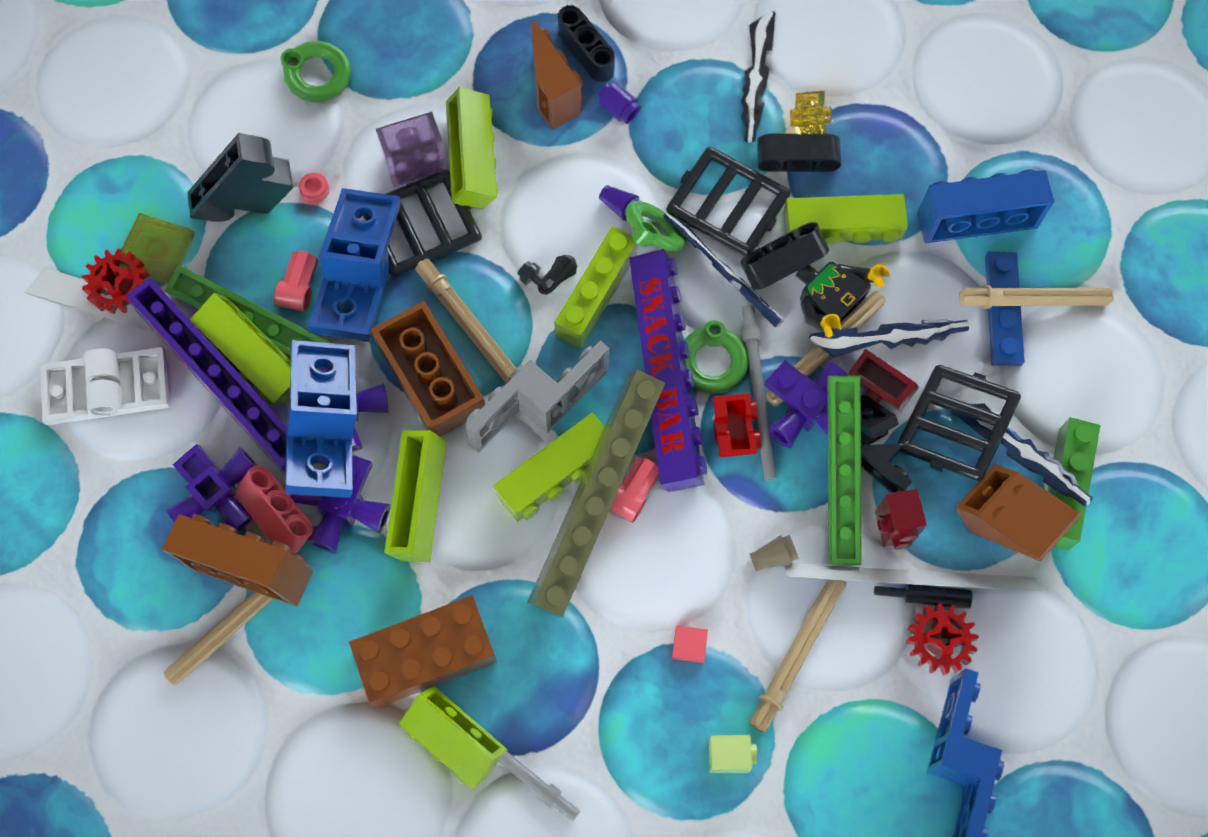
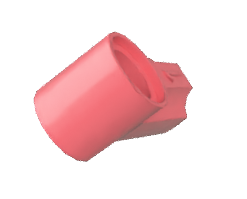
[274,250,319,312]
[610,457,659,523]

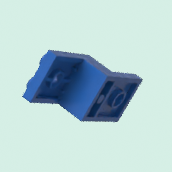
[308,188,401,342]
[285,340,357,498]
[927,668,1004,837]

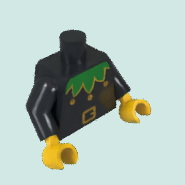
[795,262,891,338]

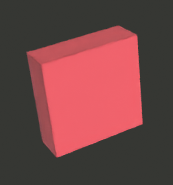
[672,625,708,663]

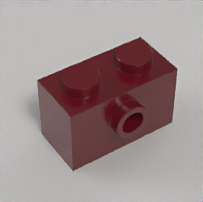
[848,348,919,412]
[875,489,927,549]

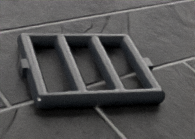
[666,147,791,256]
[363,169,482,276]
[897,365,1021,481]

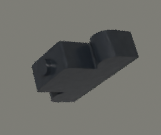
[187,133,293,222]

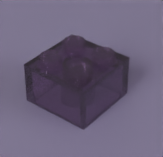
[376,112,448,187]

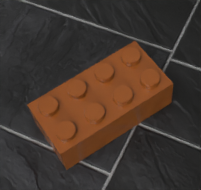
[370,301,485,437]
[161,514,314,607]
[349,595,497,709]

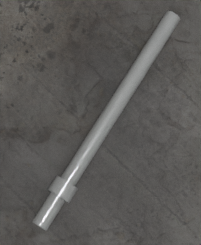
[742,305,776,481]
[423,687,581,822]

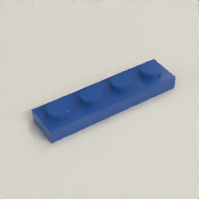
[985,252,1025,366]

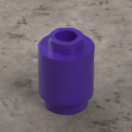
[598,82,641,124]

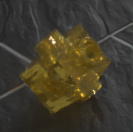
[790,91,832,134]

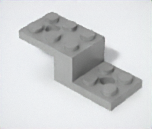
[465,340,609,453]

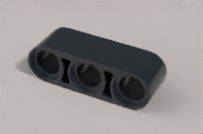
[558,5,615,82]
[757,134,841,172]
[740,222,829,290]

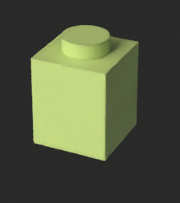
[708,735,757,773]

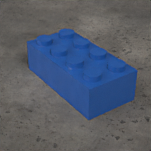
[917,169,1055,244]

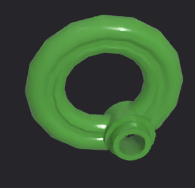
[281,41,351,103]
[625,201,686,252]
[684,320,749,394]

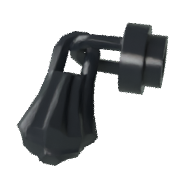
[517,255,578,295]

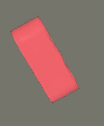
[235,466,313,554]

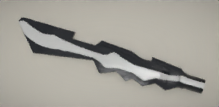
[741,11,776,143]

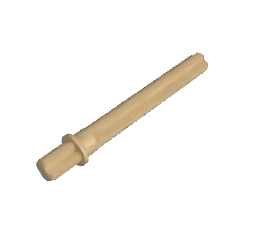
[415,259,516,384]
[958,285,1114,309]
[766,291,886,407]
[164,554,308,685]
[749,579,846,732]

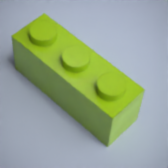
[399,685,508,789]

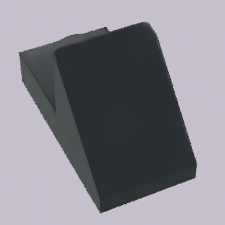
[860,394,899,445]
[861,443,913,493]

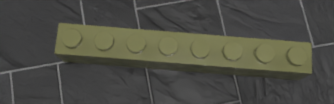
[527,369,665,617]

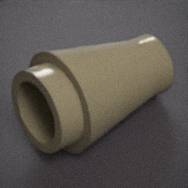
[749,535,799,571]

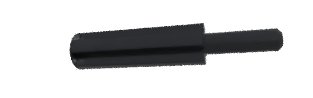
[873,584,973,609]

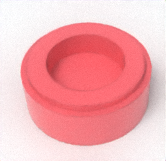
[299,173,329,203]

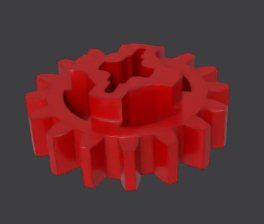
[82,248,150,315]
[906,603,979,675]

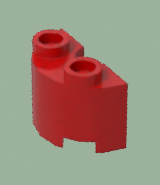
[712,393,761,458]

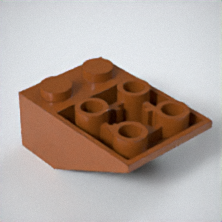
[531,20,583,130]
[955,464,1080,561]

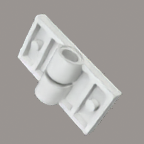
[40,347,170,426]

